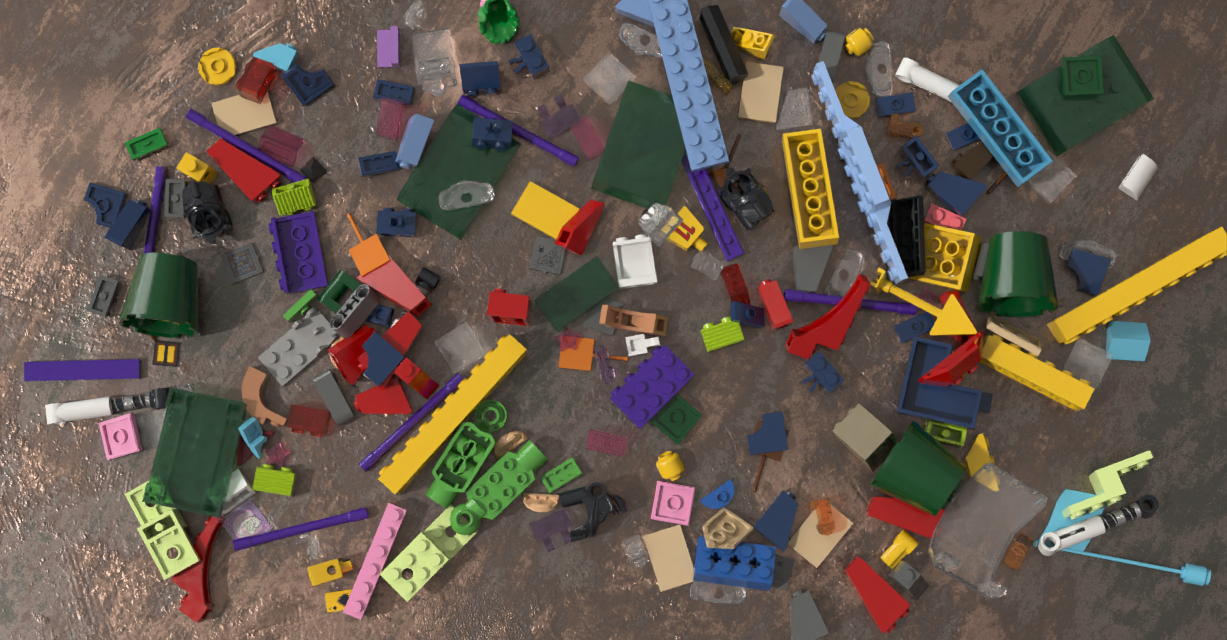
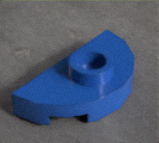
[700,479,734,509]

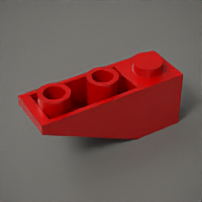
[554,199,605,256]

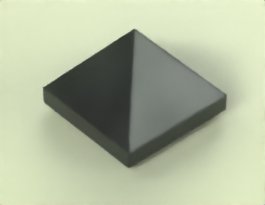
[300,157,326,183]

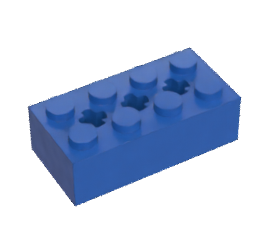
[693,537,776,591]

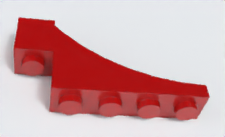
[785,274,870,360]
[171,515,225,623]

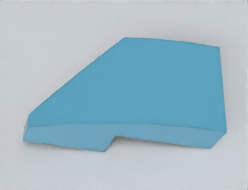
[238,417,267,459]

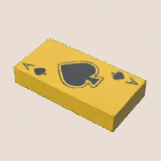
[325,589,352,613]

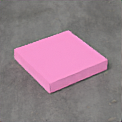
[99,413,143,460]
[651,481,695,526]

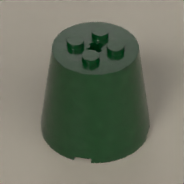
[979,231,1058,317]
[119,252,198,338]
[870,421,968,517]

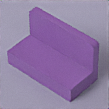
[377,26,400,68]

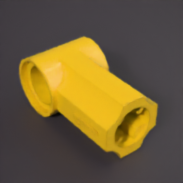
[880,529,919,569]

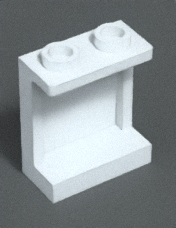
[613,234,657,290]

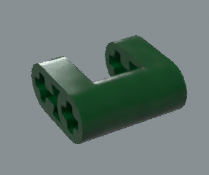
[317,270,361,314]

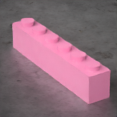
[343,503,407,620]

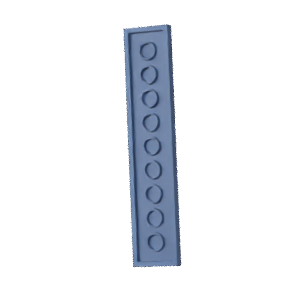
[648,0,729,172]

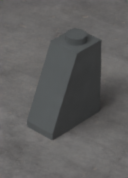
[792,245,833,293]
[887,561,929,600]
[790,588,829,640]

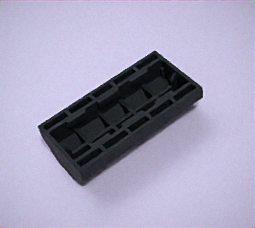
[699,5,748,86]
[888,195,926,277]

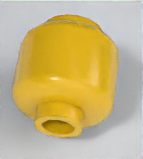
[845,28,874,56]
[656,451,684,481]

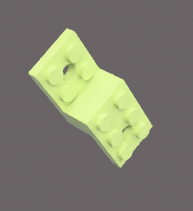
[1062,450,1153,520]
[125,475,201,580]
[380,504,478,602]

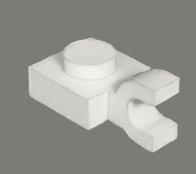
[625,334,660,357]

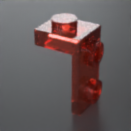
[720,263,751,305]

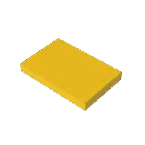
[511,181,580,240]

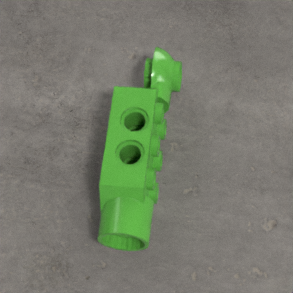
[426,400,507,508]
[449,440,548,535]

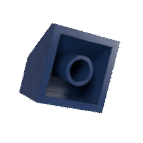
[459,61,502,97]

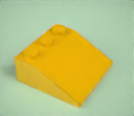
[908,223,982,293]

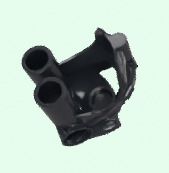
[718,168,775,231]
[182,182,232,244]
[559,482,628,542]

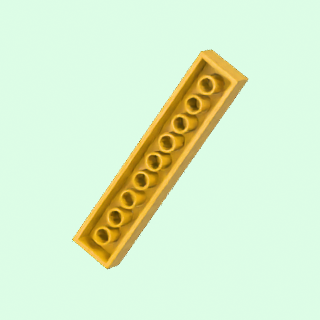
[1047,227,1227,345]
[378,334,528,495]

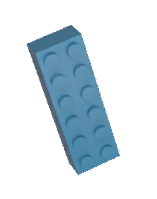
[948,69,1053,187]

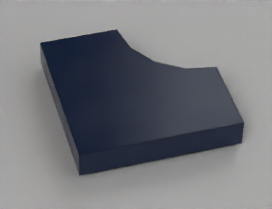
[281,64,335,106]
[84,182,127,228]
[1067,247,1111,296]
[362,332,405,387]
[747,412,788,455]

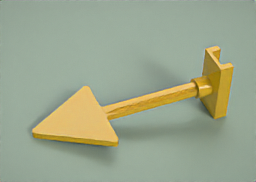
[870,268,977,336]

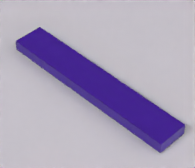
[680,155,744,262]
[24,359,141,382]

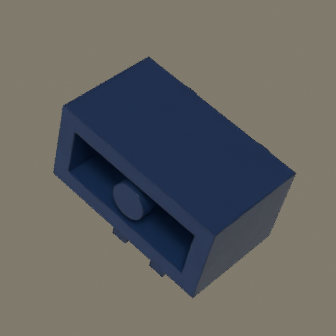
[508,34,550,80]
[471,117,512,151]
[895,135,939,180]
[376,208,418,238]
[801,351,845,394]

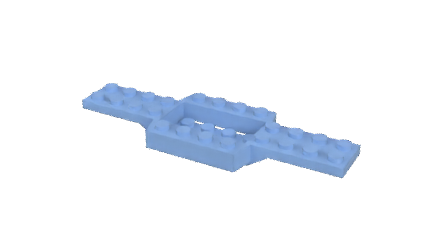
[811,61,908,285]

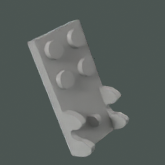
[257,307,340,387]

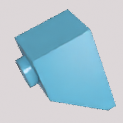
[253,43,299,72]

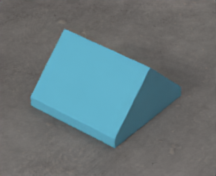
[1106,321,1151,361]

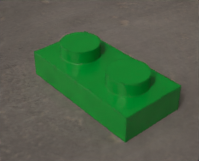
[125,127,169,161]

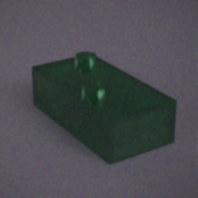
[534,256,619,333]

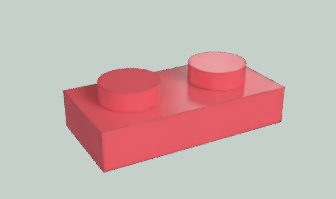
[924,204,967,231]

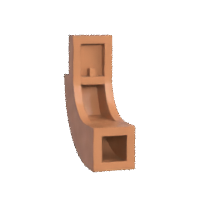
[599,305,668,336]
[242,366,290,428]

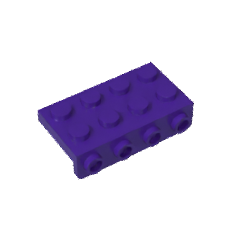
[268,211,328,295]
[610,345,695,429]

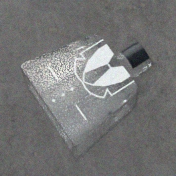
[638,203,683,247]

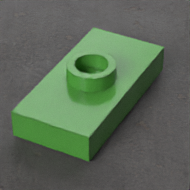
[283,290,319,323]
[540,457,583,493]

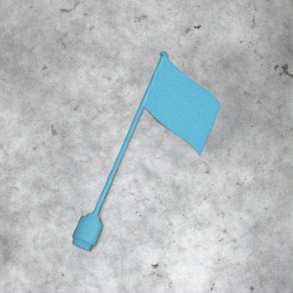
[1033,489,1211,586]

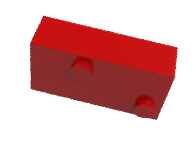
[487,289,532,326]

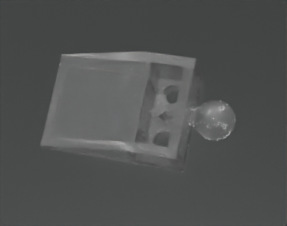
[411,28,458,97]

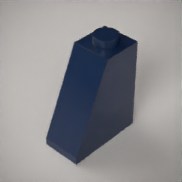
[925,171,987,217]
[104,199,150,251]
[753,490,798,551]

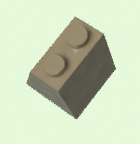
[833,404,897,472]

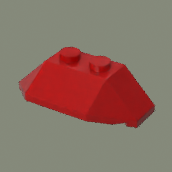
[918,330,984,387]

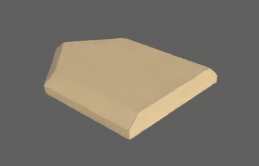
[702,507,755,549]

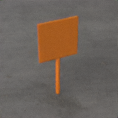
[347,213,390,277]
[558,336,629,371]

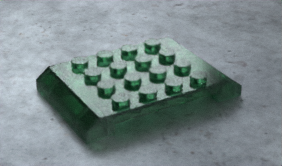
[1016,35,1154,157]
[591,81,686,214]
[396,104,522,240]
[142,387,247,518]

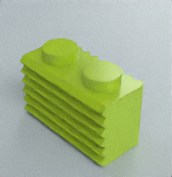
[272,179,316,215]
[700,316,745,353]
[924,419,967,448]
[253,464,297,496]

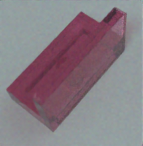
[376,97,405,141]
[570,115,605,161]
[258,126,304,166]
[585,429,627,457]

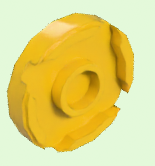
[198,47,237,86]
[835,81,870,119]

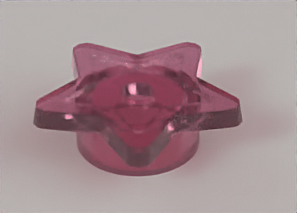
[914,286,938,310]
[555,327,579,351]
[265,442,290,467]

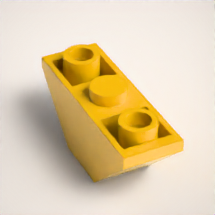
[730,27,775,59]
[963,433,1000,491]

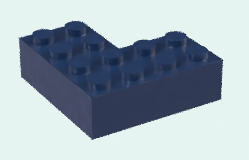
[897,336,983,431]

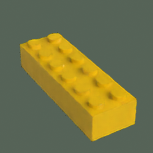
[782,129,839,249]
[980,334,1095,411]

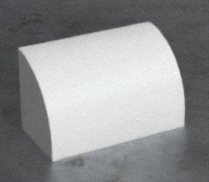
[1118,154,1158,200]
[206,469,256,515]

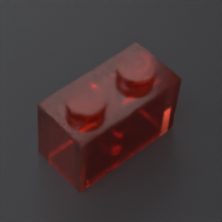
[236,57,277,104]
[287,404,331,437]

